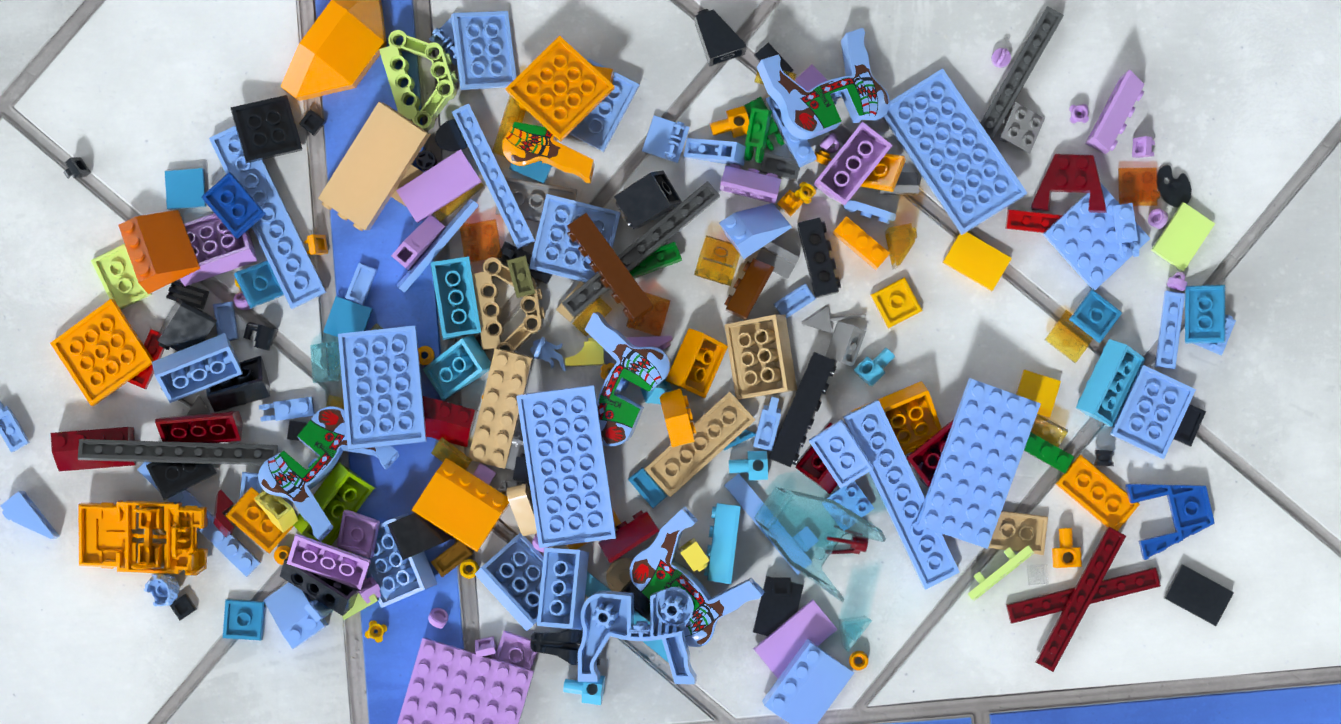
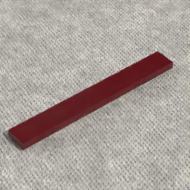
[1035,526,1126,672]
[1006,567,1161,624]

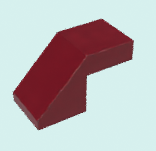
[213,489,234,537]

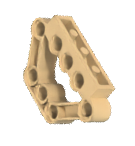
[472,257,545,353]

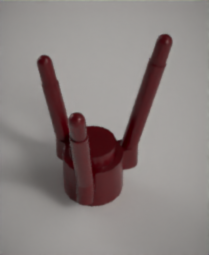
[825,524,868,554]

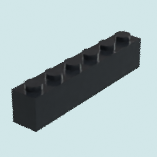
[768,352,837,467]

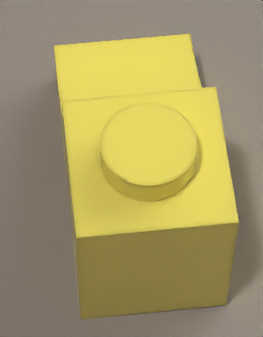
[565,338,605,366]
[254,491,298,533]
[678,538,710,572]

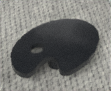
[435,119,468,152]
[1156,165,1192,208]

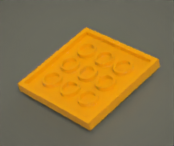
[505,35,615,142]
[50,299,154,406]

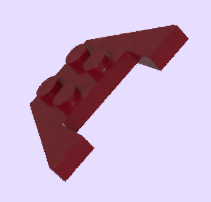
[1031,154,1107,213]

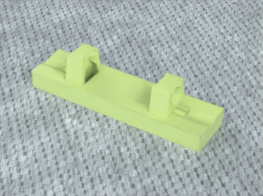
[968,545,1034,601]

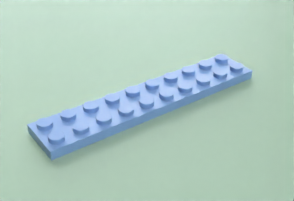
[209,126,327,309]
[843,400,960,590]

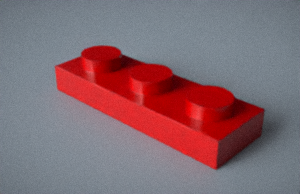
[1005,210,1062,233]
[128,329,165,390]

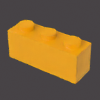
[832,216,890,270]

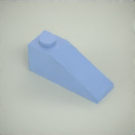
[684,138,746,166]
[0,491,59,539]

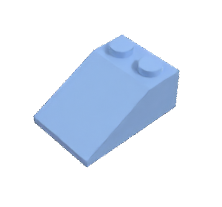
[719,203,792,259]
[264,582,328,649]

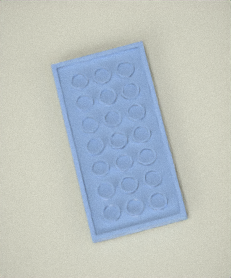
[883,68,1027,235]
[916,378,1041,549]
[517,385,616,548]

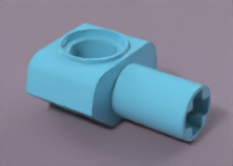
[854,348,895,386]
[729,451,768,480]
[563,675,605,705]

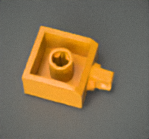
[659,389,696,447]

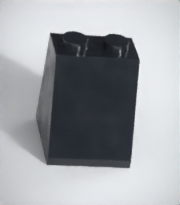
[695,9,746,67]
[614,170,682,229]
[156,299,217,352]

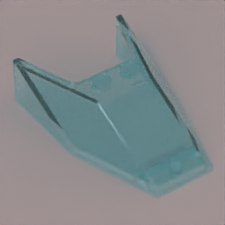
[754,487,886,602]

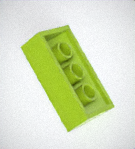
[293,462,374,546]

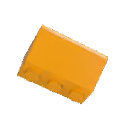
[666,328,728,398]

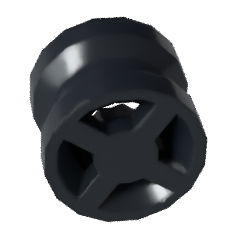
[416,150,437,171]
[1094,450,1114,466]

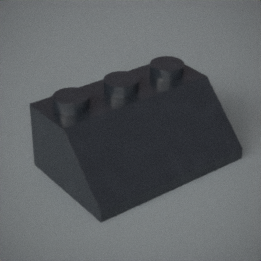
[206,356,270,412]

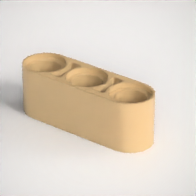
[507,484,537,536]

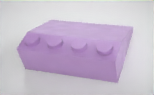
[180,213,257,286]

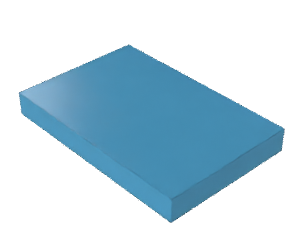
[1185,285,1226,344]

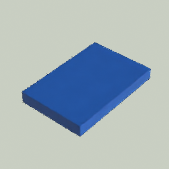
[201,172,266,239]

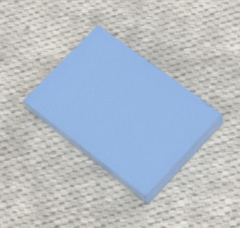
[809,419,874,489]

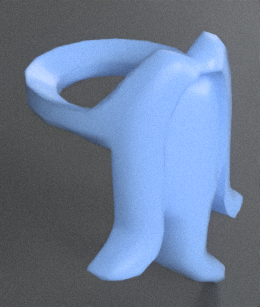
[530,337,566,371]

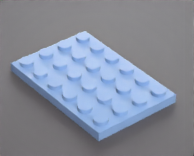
[338,326,427,450]

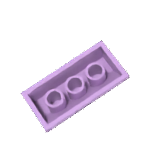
[1085,70,1145,154]
[814,122,892,205]
[287,534,371,590]

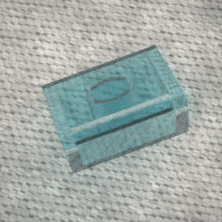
[310,342,342,383]
[838,616,872,652]

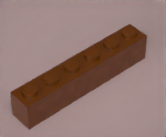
[567,213,653,322]

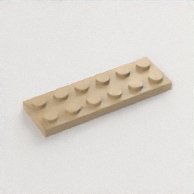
[468,348,533,469]
[645,392,755,497]

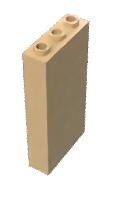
[318,102,431,231]

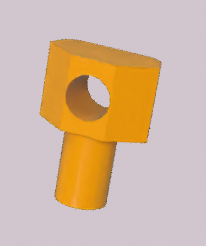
[710,106,749,138]
[1052,528,1082,568]

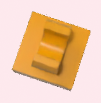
[777,190,804,217]
[304,234,328,255]

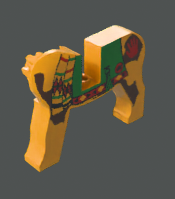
[502,65,614,183]

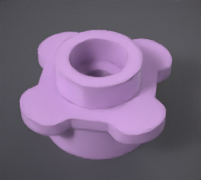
[1069,104,1089,124]

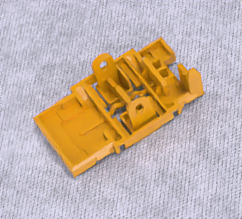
[78,500,208,576]

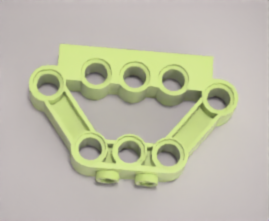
[379,30,458,131]

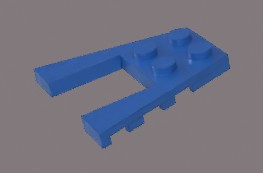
[1125,484,1215,560]

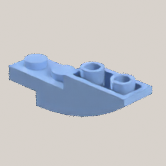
[766,96,817,168]

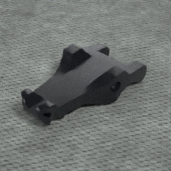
[530,627,601,665]

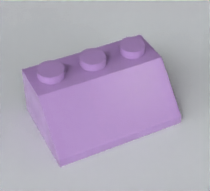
[720,164,781,204]

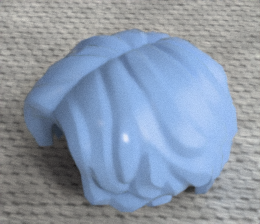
[144,573,180,606]

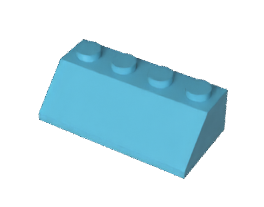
[431,256,481,340]
[1076,339,1145,427]
[704,503,741,584]

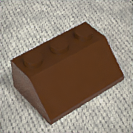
[724,258,775,321]

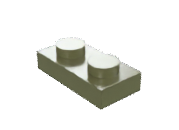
[507,256,536,298]

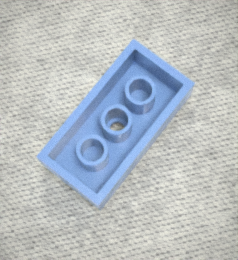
[152,333,243,403]

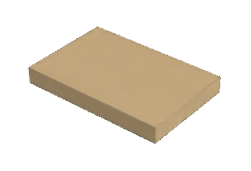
[988,511,1048,555]

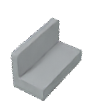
[879,172,919,196]
[756,242,800,279]
[825,322,866,367]

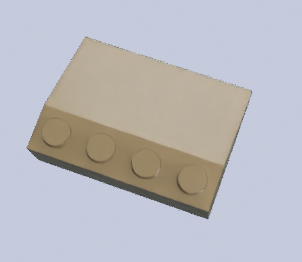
[725,315,797,400]

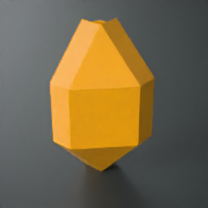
[281,0,387,101]

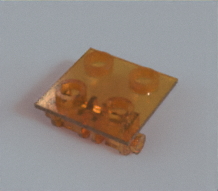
[1118,168,1160,206]
[460,219,502,262]
[626,292,671,336]

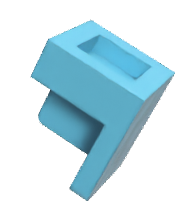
[640,377,672,404]

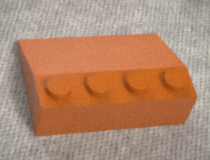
[118,210,201,294]

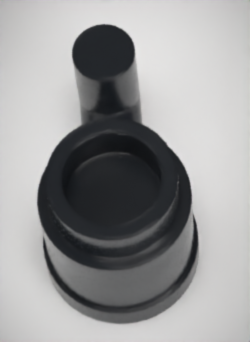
[243,322,277,351]

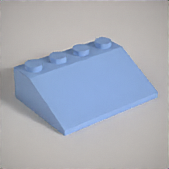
[360,513,437,608]
[475,532,544,631]
[762,639,854,724]

